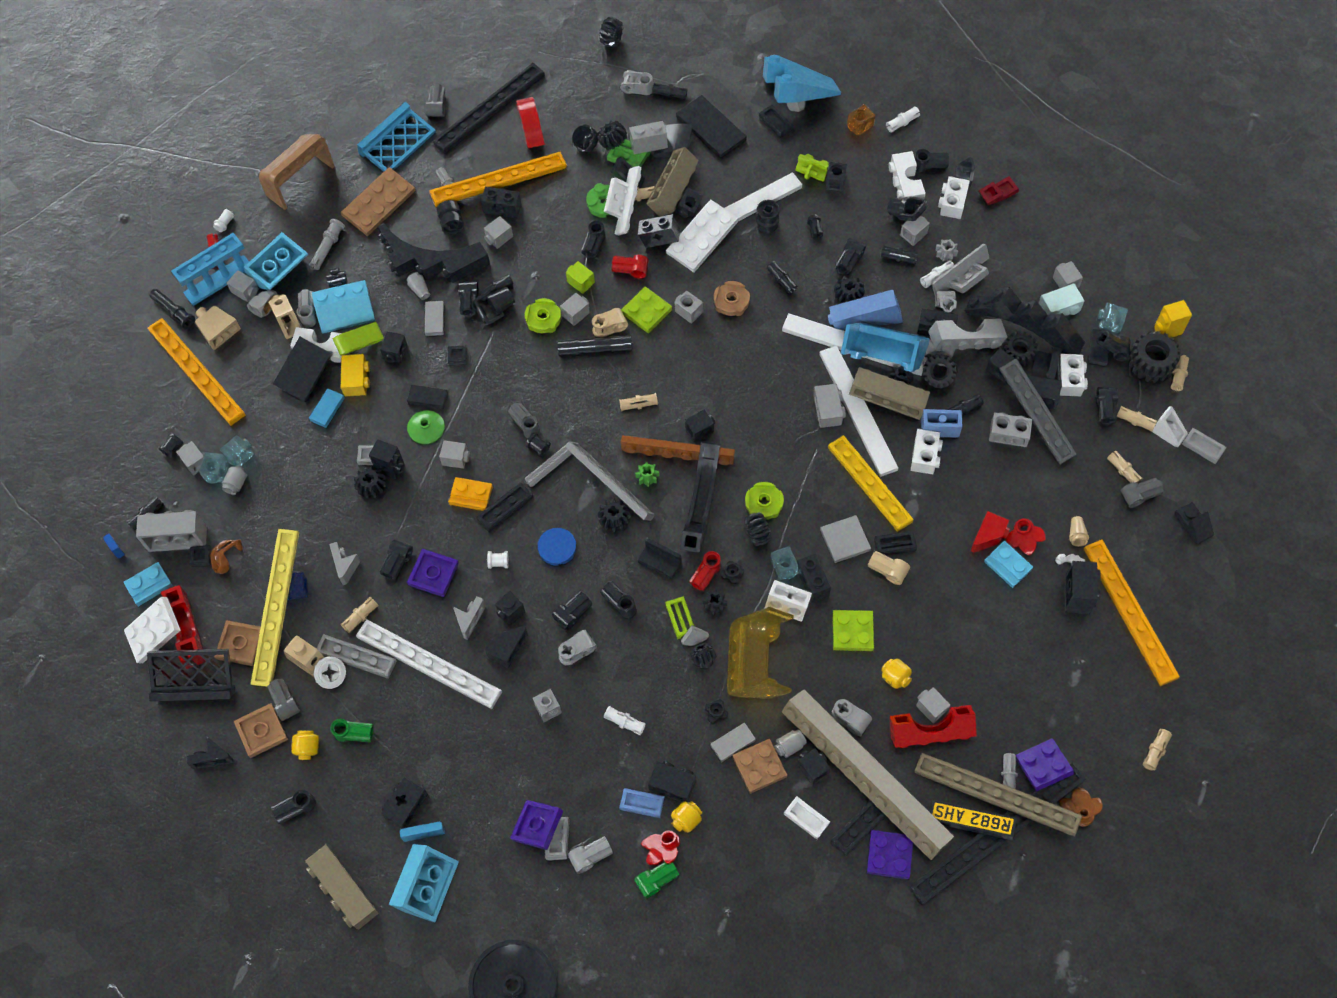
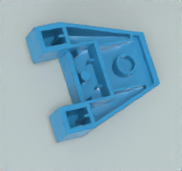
[763,55,841,103]

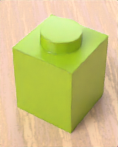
[566,261,595,294]

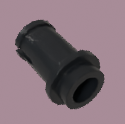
[807,214,824,238]

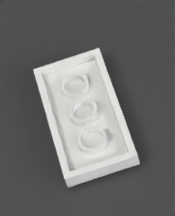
[666,199,738,272]

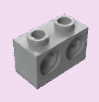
[989,413,1032,447]

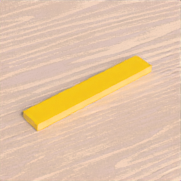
[828,435,914,532]

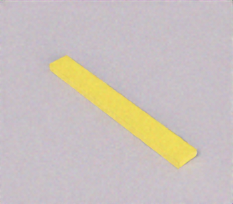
[251,529,299,687]

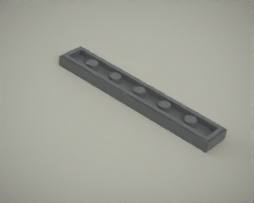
[999,359,1077,465]

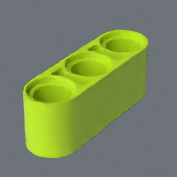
[332,322,384,356]

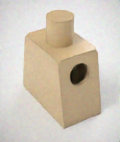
[269,295,301,339]
[195,306,241,350]
[284,635,324,678]

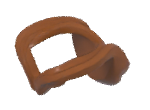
[211,539,243,574]

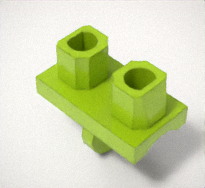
[795,154,829,182]

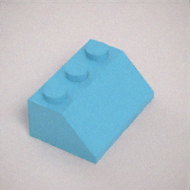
[243,232,308,290]
[312,280,375,334]
[389,844,459,922]

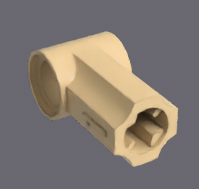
[868,551,910,585]

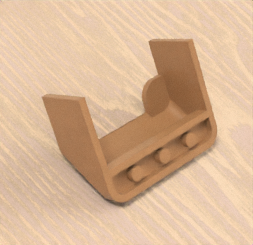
[259,134,335,210]

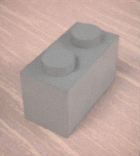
[629,121,668,154]
[813,384,846,428]

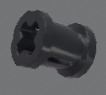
[158,433,183,458]
[526,433,551,457]

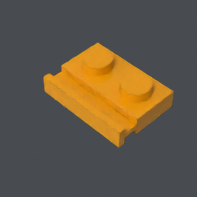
[448,477,493,511]

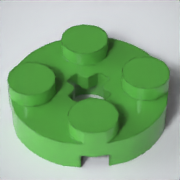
[586,183,610,218]

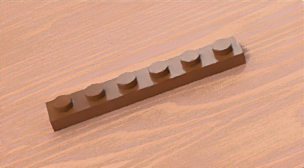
[621,435,735,465]

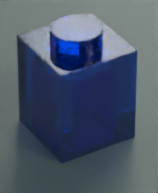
[288,572,308,600]

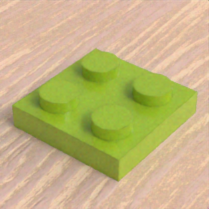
[621,287,672,334]
[833,610,874,651]

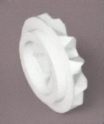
[313,656,346,689]

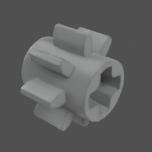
[935,239,958,262]

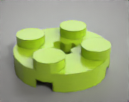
[525,298,561,333]
[745,482,784,520]

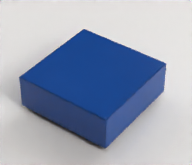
[103,534,125,558]

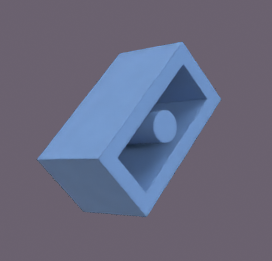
[921,409,962,438]

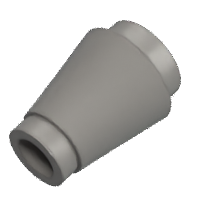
[407,272,430,300]

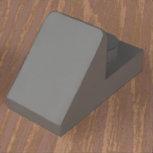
[329,542,360,585]
[453,596,486,640]

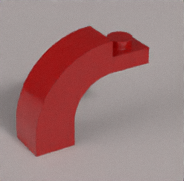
[516,97,545,148]

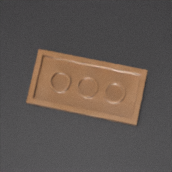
[341,167,415,236]

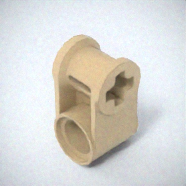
[592,308,628,338]

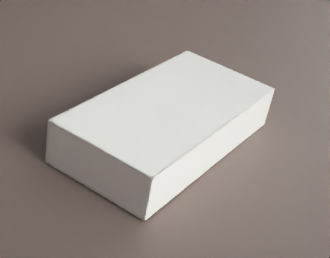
[784,796,830,840]

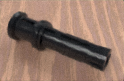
[150,289,195,329]

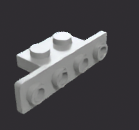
[932,244,989,295]

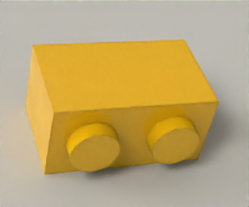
[1155,300,1192,338]
[341,354,370,396]

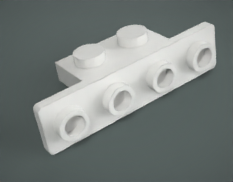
[604,166,641,235]

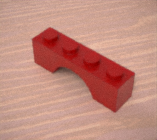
[161,585,206,669]
[889,705,977,748]

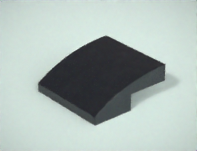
[654,124,693,159]

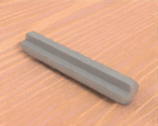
[525,446,572,487]

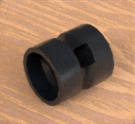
[437,200,464,234]
[756,200,780,233]

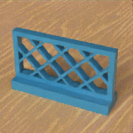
[357,102,436,172]

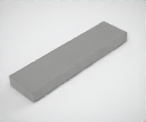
[316,634,397,679]

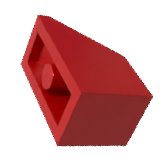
[971,511,1010,552]

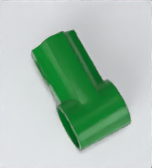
[331,719,373,742]
[634,862,679,899]

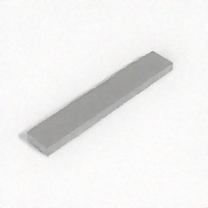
[565,441,655,521]

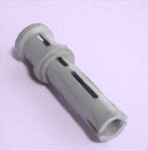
[309,219,345,270]

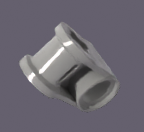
[620,70,653,95]
[558,630,597,665]
[832,699,872,736]

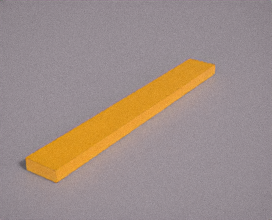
[429,152,567,207]
[148,318,246,426]
[1084,540,1180,686]

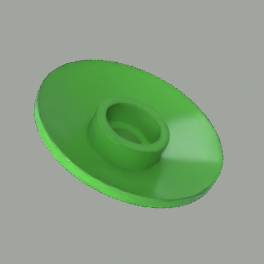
[407,410,445,444]

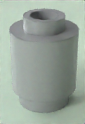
[222,466,247,495]
[775,730,807,758]

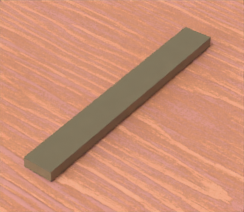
[914,753,1082,837]

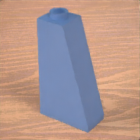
[828,290,903,330]

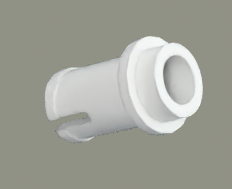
[213,209,234,232]

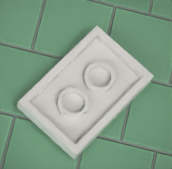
[124,597,180,663]

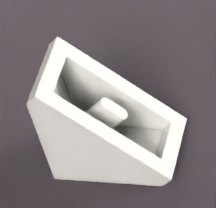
[1152,406,1188,447]

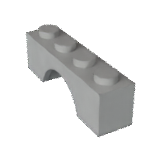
[928,319,1007,351]

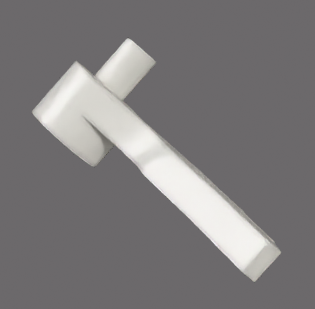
[1055,554,1085,565]

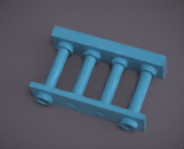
[171,233,249,306]

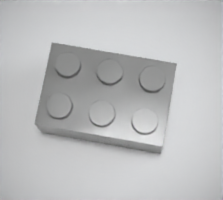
[136,510,207,552]

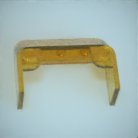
[727,607,794,699]

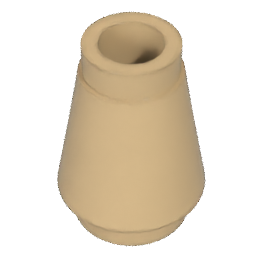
[1069,516,1089,547]

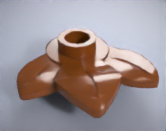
[1059,787,1103,827]

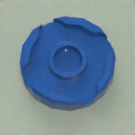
[538,528,576,566]

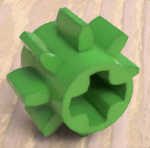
[635,462,659,487]

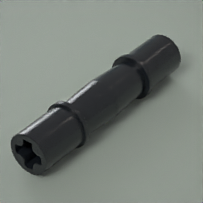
[558,335,632,356]

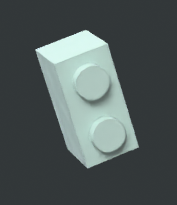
[1039,284,1084,316]

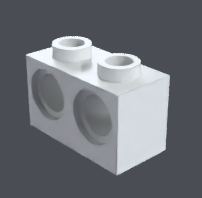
[938,177,969,219]
[1057,354,1088,396]
[911,429,943,474]
[765,580,812,622]

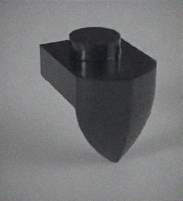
[954,157,975,187]

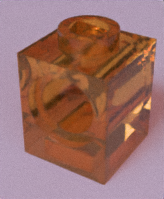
[847,104,875,136]

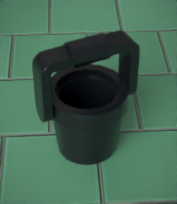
[887,197,928,221]
[473,287,515,324]

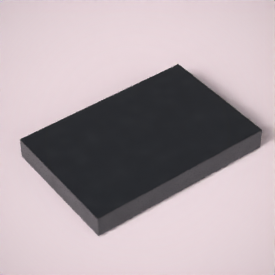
[273,336,333,402]

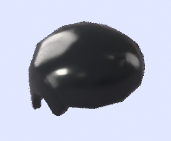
[572,124,598,153]

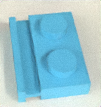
[984,541,1033,588]
[124,562,173,606]

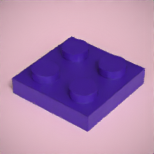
[407,549,459,597]
[1016,738,1074,791]
[510,800,563,850]
[867,830,913,879]

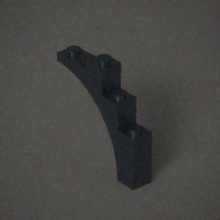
[378,223,490,283]
[964,287,1085,355]

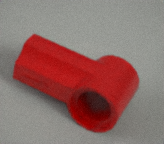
[612,255,649,279]
[689,551,721,591]

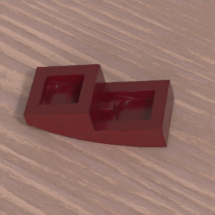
[978,176,1019,205]

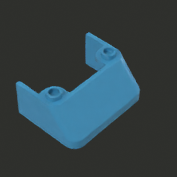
[840,323,930,372]

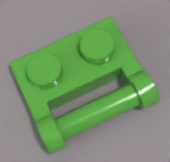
[607,139,651,167]

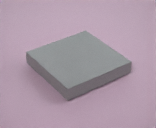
[820,515,871,563]

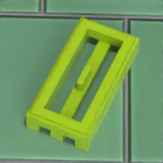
[665,596,694,640]

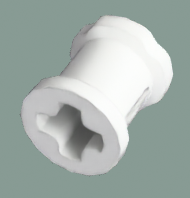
[487,551,509,569]

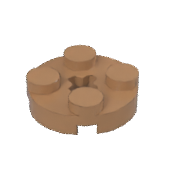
[714,281,750,316]

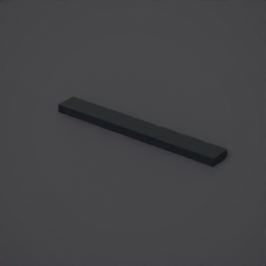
[433,63,545,154]

